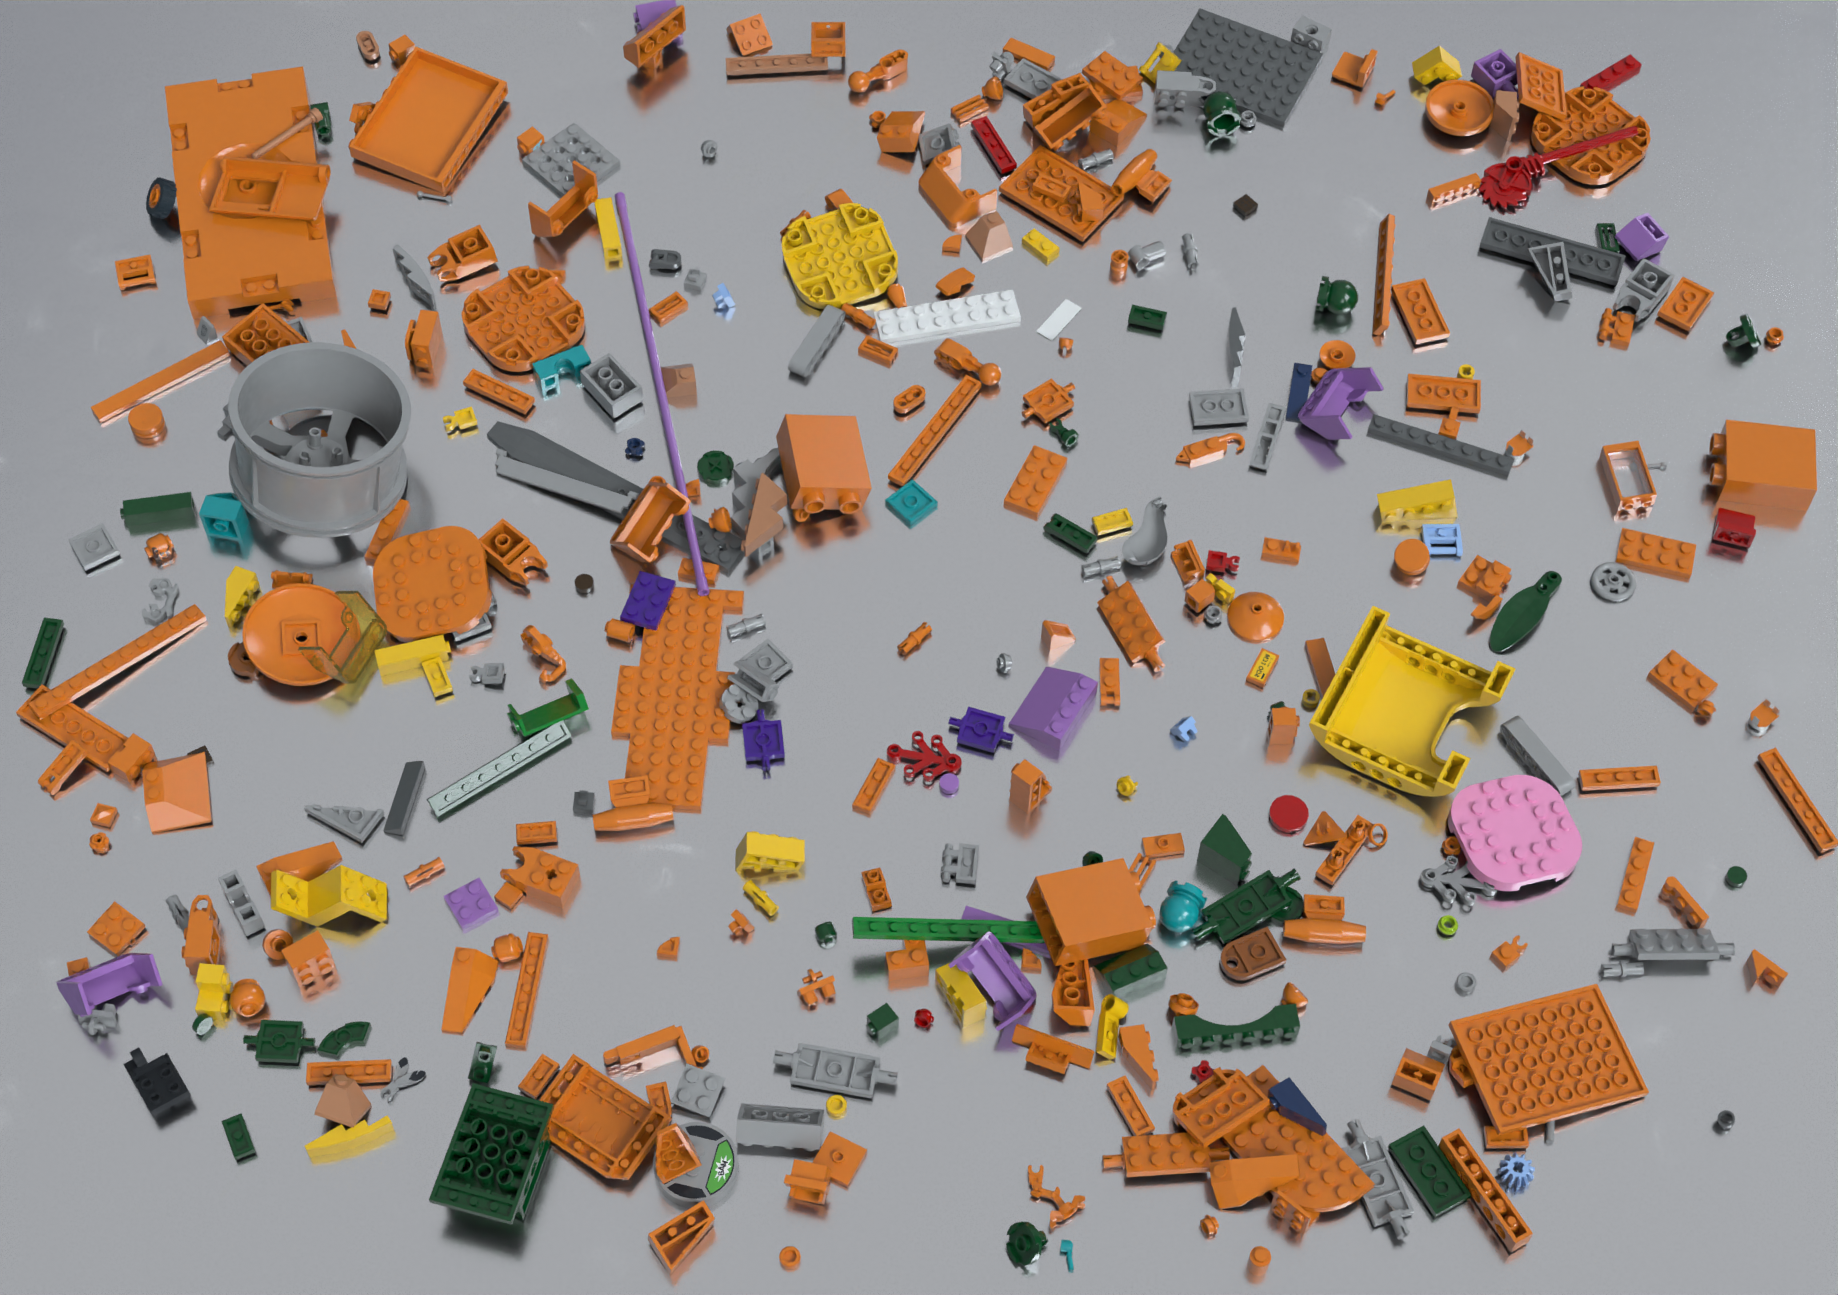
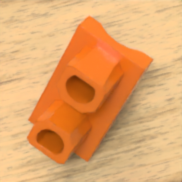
[797,969,836,1005]

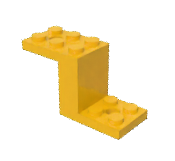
[271,865,387,927]

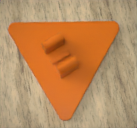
[1303,811,1347,846]

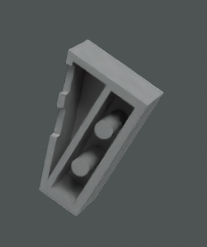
[1528,242,1573,301]

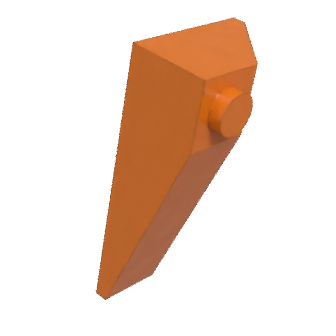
[441,947,499,1034]

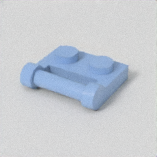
[1421,524,1463,556]

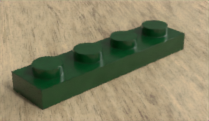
[22,617,64,688]

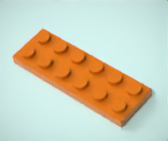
[16,684,128,772]

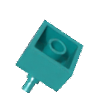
[199,492,249,540]

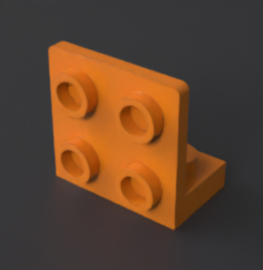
[726,14,773,56]
[1332,49,1378,88]
[1270,1189,1320,1234]

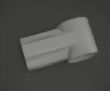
[1128,241,1166,269]

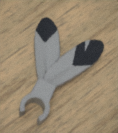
[380,1057,426,1102]

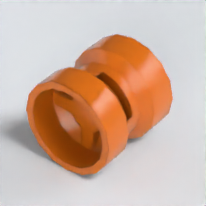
[1110,250,1129,275]

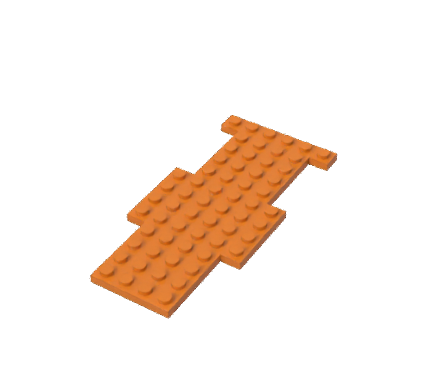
[611,584,744,810]

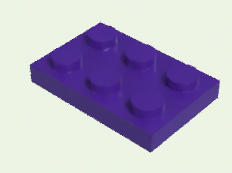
[620,571,676,631]

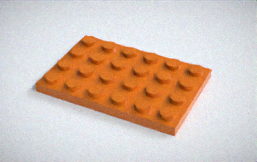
[999,145,1124,242]

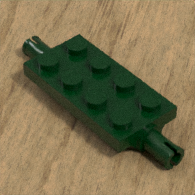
[1192,868,1301,944]

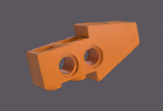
[1023,73,1090,128]

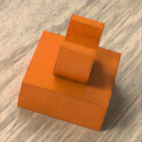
[728,909,755,935]

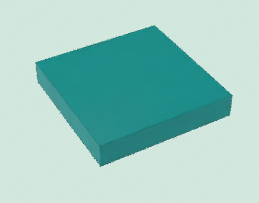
[885,479,938,526]

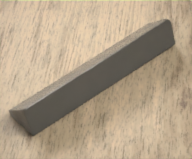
[383,761,425,835]

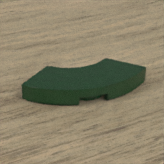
[317,1021,371,1058]

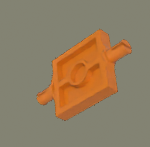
[1021,378,1075,423]

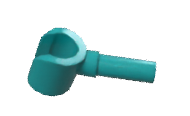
[1060,1240,1074,1271]

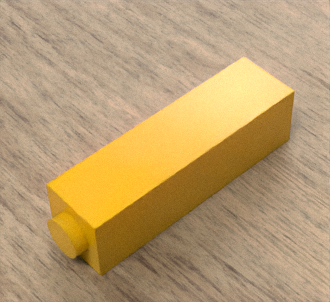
[594,197,622,260]
[374,635,451,676]

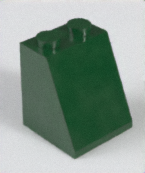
[1197,814,1252,886]

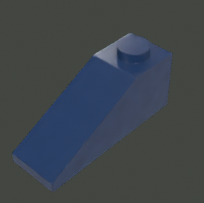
[1286,363,1313,421]
[1268,1077,1327,1136]

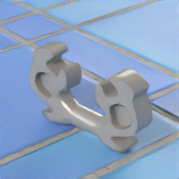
[142,578,179,624]

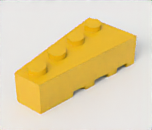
[1377,479,1458,522]

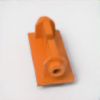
[271,570,313,589]

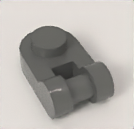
[649,249,682,270]

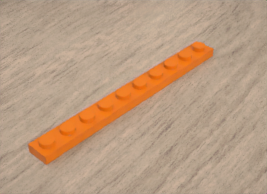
[28,604,206,720]

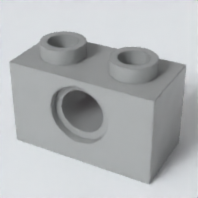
[1291,16,1332,53]

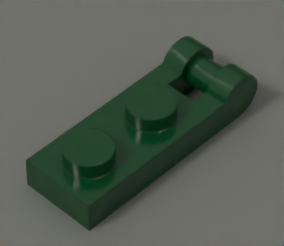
[1043,513,1097,554]

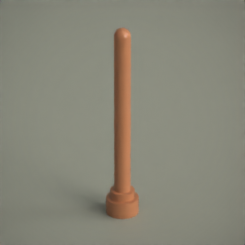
[252,108,323,159]

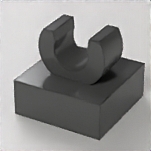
[573,790,595,814]

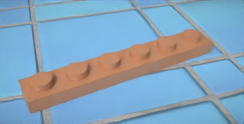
[726,54,828,75]

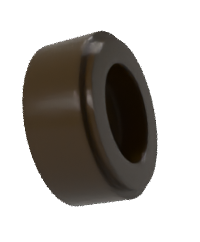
[575,574,594,593]

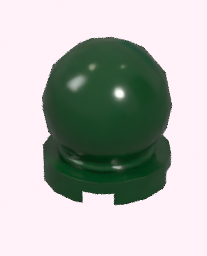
[1203,91,1241,136]
[1315,276,1358,315]

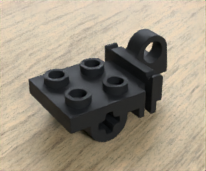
[124,1047,191,1116]

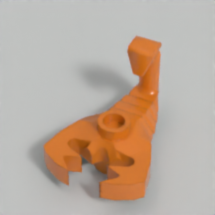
[521,625,566,684]

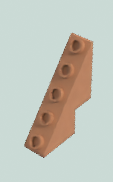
[741,473,787,557]

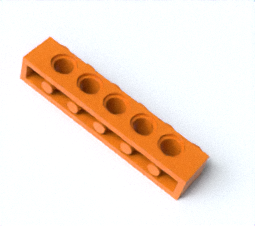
[1438,1128,1533,1252]

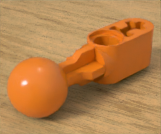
[848,49,908,93]
[934,338,1001,386]

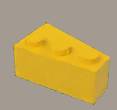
[735,831,805,871]
[935,963,987,1028]

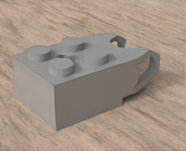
[1154,70,1216,108]
[1613,258,1675,322]

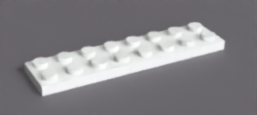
[874,289,1021,343]

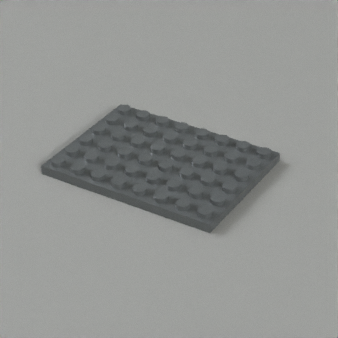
[1174,8,1323,127]

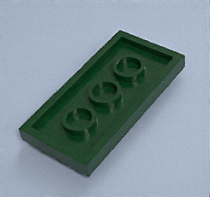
[1388,1125,1471,1217]

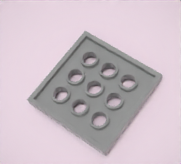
[522,123,620,197]

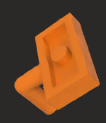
[349,102,375,134]

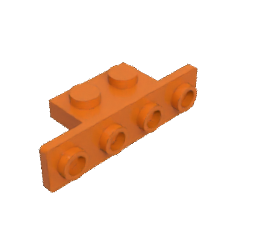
[1012,1024,1094,1074]

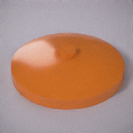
[1425,80,1494,136]

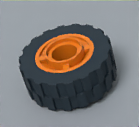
[146,177,177,219]

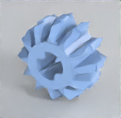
[1498,1152,1535,1190]

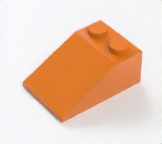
[1089,99,1147,147]
[877,111,925,152]

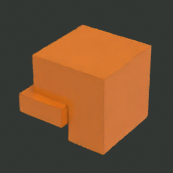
[784,1159,831,1205]

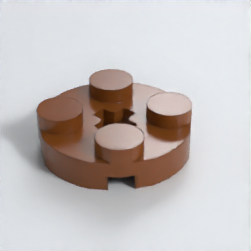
[228,642,260,677]

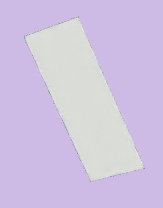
[1036,299,1082,341]

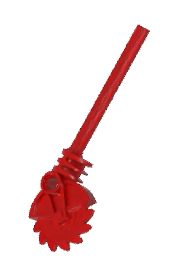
[1479,126,1638,209]

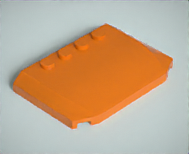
[539,1054,672,1180]

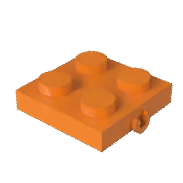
[87,901,146,957]

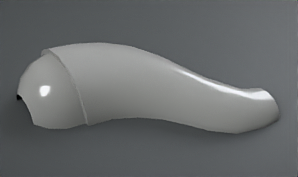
[1122,497,1168,567]

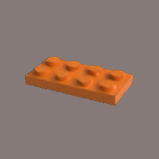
[1391,278,1450,345]
[1407,374,1481,414]
[1004,445,1068,517]
[1615,528,1696,579]

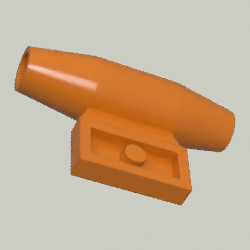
[1111,149,1172,202]
[592,775,674,831]
[1283,894,1366,944]

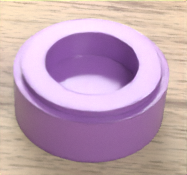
[939,773,959,794]

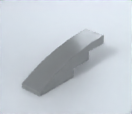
[393,244,436,306]
[1249,403,1286,471]

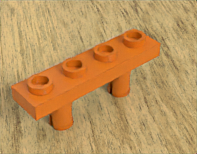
[1315,815,1373,885]

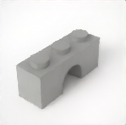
[218,869,265,936]

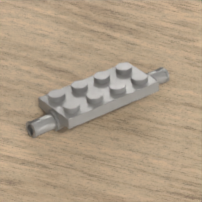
[1611,928,1736,960]
[773,1043,898,1099]
[1342,1119,1414,1239]

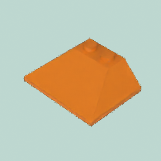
[142,752,212,833]

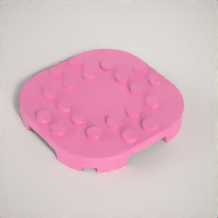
[1448,775,1582,891]

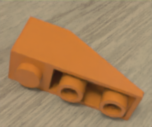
[1118,1024,1159,1090]

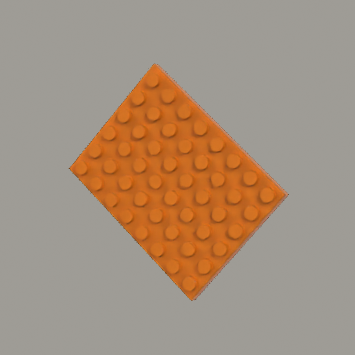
[1448,984,1649,1135]

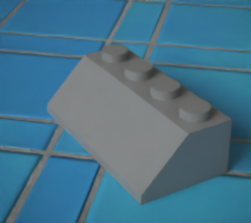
[736,1103,824,1151]

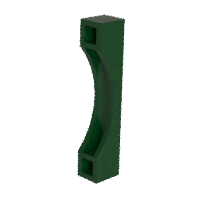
[1172,1004,1300,1049]

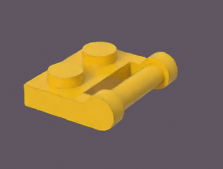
[1138,42,1182,83]

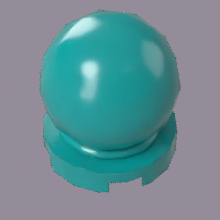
[1159,881,1207,933]

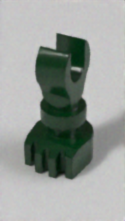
[1049,418,1079,447]

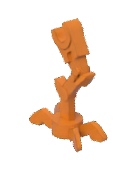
[1028,1165,1086,1229]

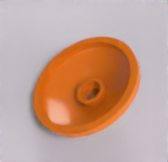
[1227,592,1284,642]

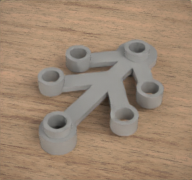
[1420,856,1497,906]

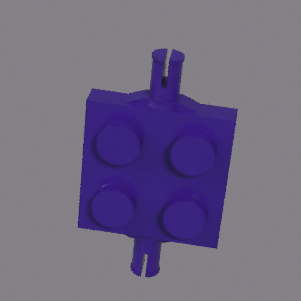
[948,707,1014,753]
[742,709,785,771]

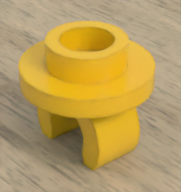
[1116,776,1138,796]

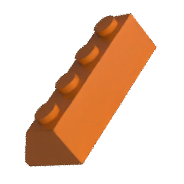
[623,5,686,68]

